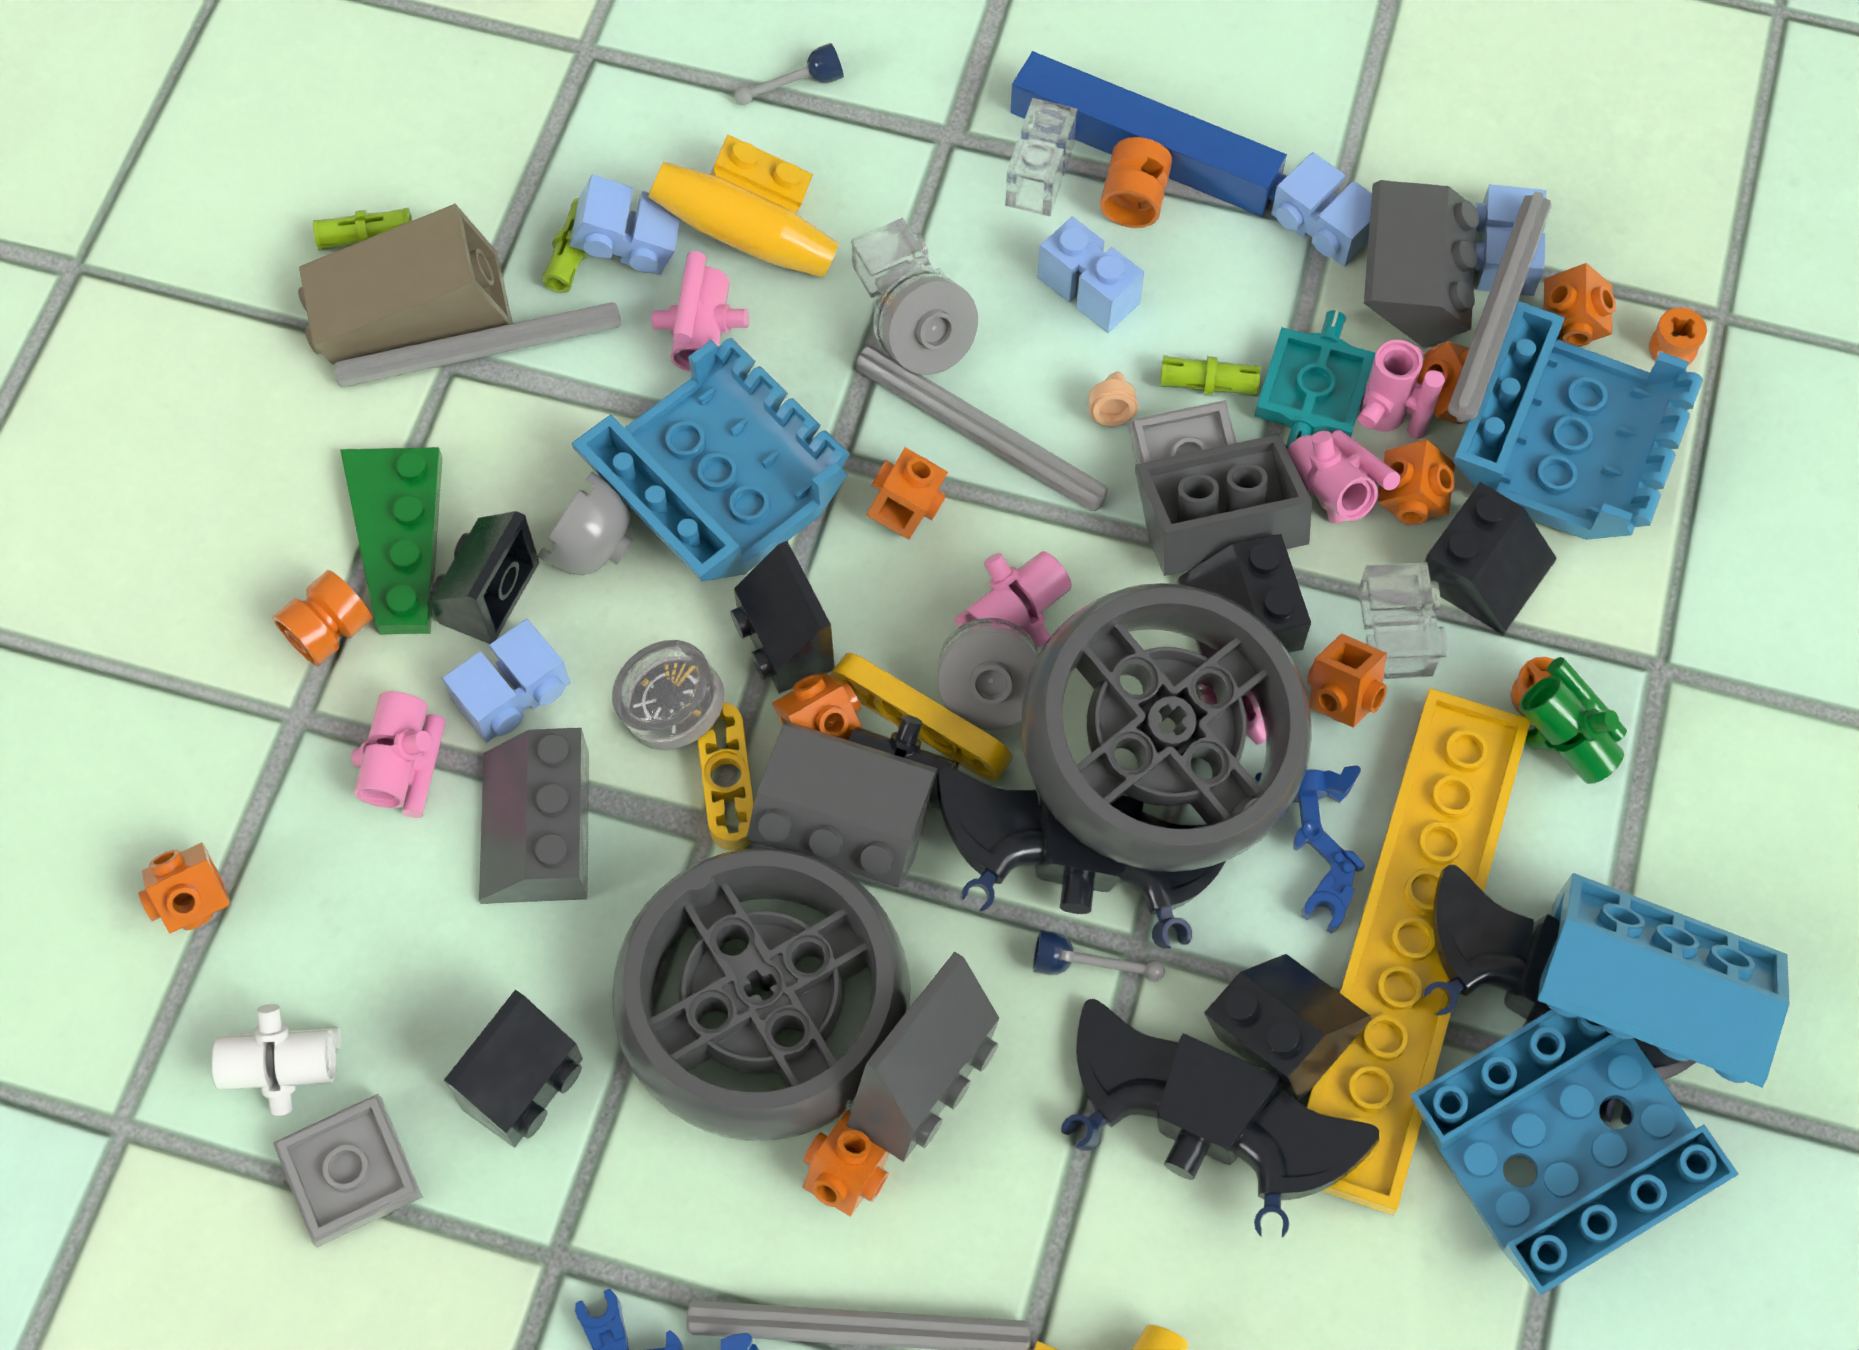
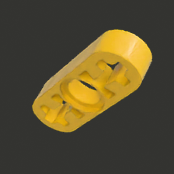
[698,702,754,851]

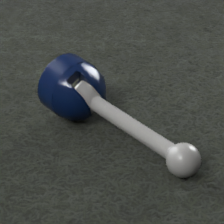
[734,43,844,105]
[1033,929,1165,982]

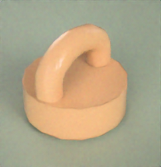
[1088,371,1138,427]

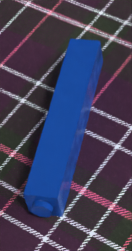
[1011,51,1288,217]

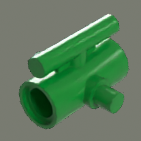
[1519,657,1627,784]

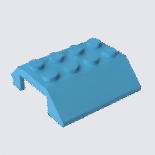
[1453,301,1703,540]
[572,338,850,581]

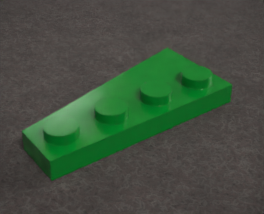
[340,447,442,635]

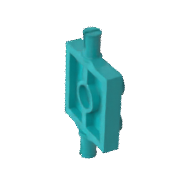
[1254,310,1376,449]

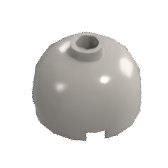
[537,472,633,576]

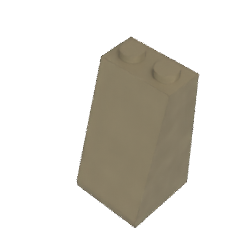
[298,203,513,365]

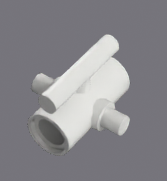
[212,1004,341,1116]

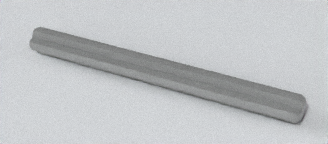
[1448,191,1551,423]
[334,302,621,387]
[856,346,1108,511]
[686,1301,1030,1350]

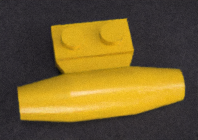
[648,134,839,278]

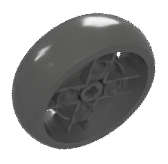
[1021,583,1312,872]
[612,848,911,1141]

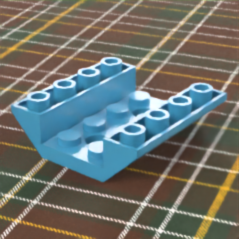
[1537,873,1790,1088]
[1410,1010,1739,1296]

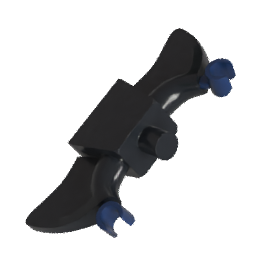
[936,767,1226,949]
[1421,865,1696,1125]
[1061,999,1379,1238]

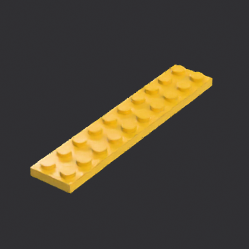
[1306,688,1530,1216]

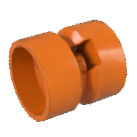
[1100,137,1172,228]
[272,570,373,667]

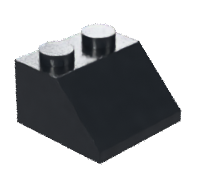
[1417,482,1557,636]
[430,511,540,644]
[1177,534,1311,659]
[730,541,835,694]
[1204,954,1372,1102]
[444,989,583,1148]

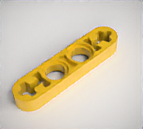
[830,653,1013,782]

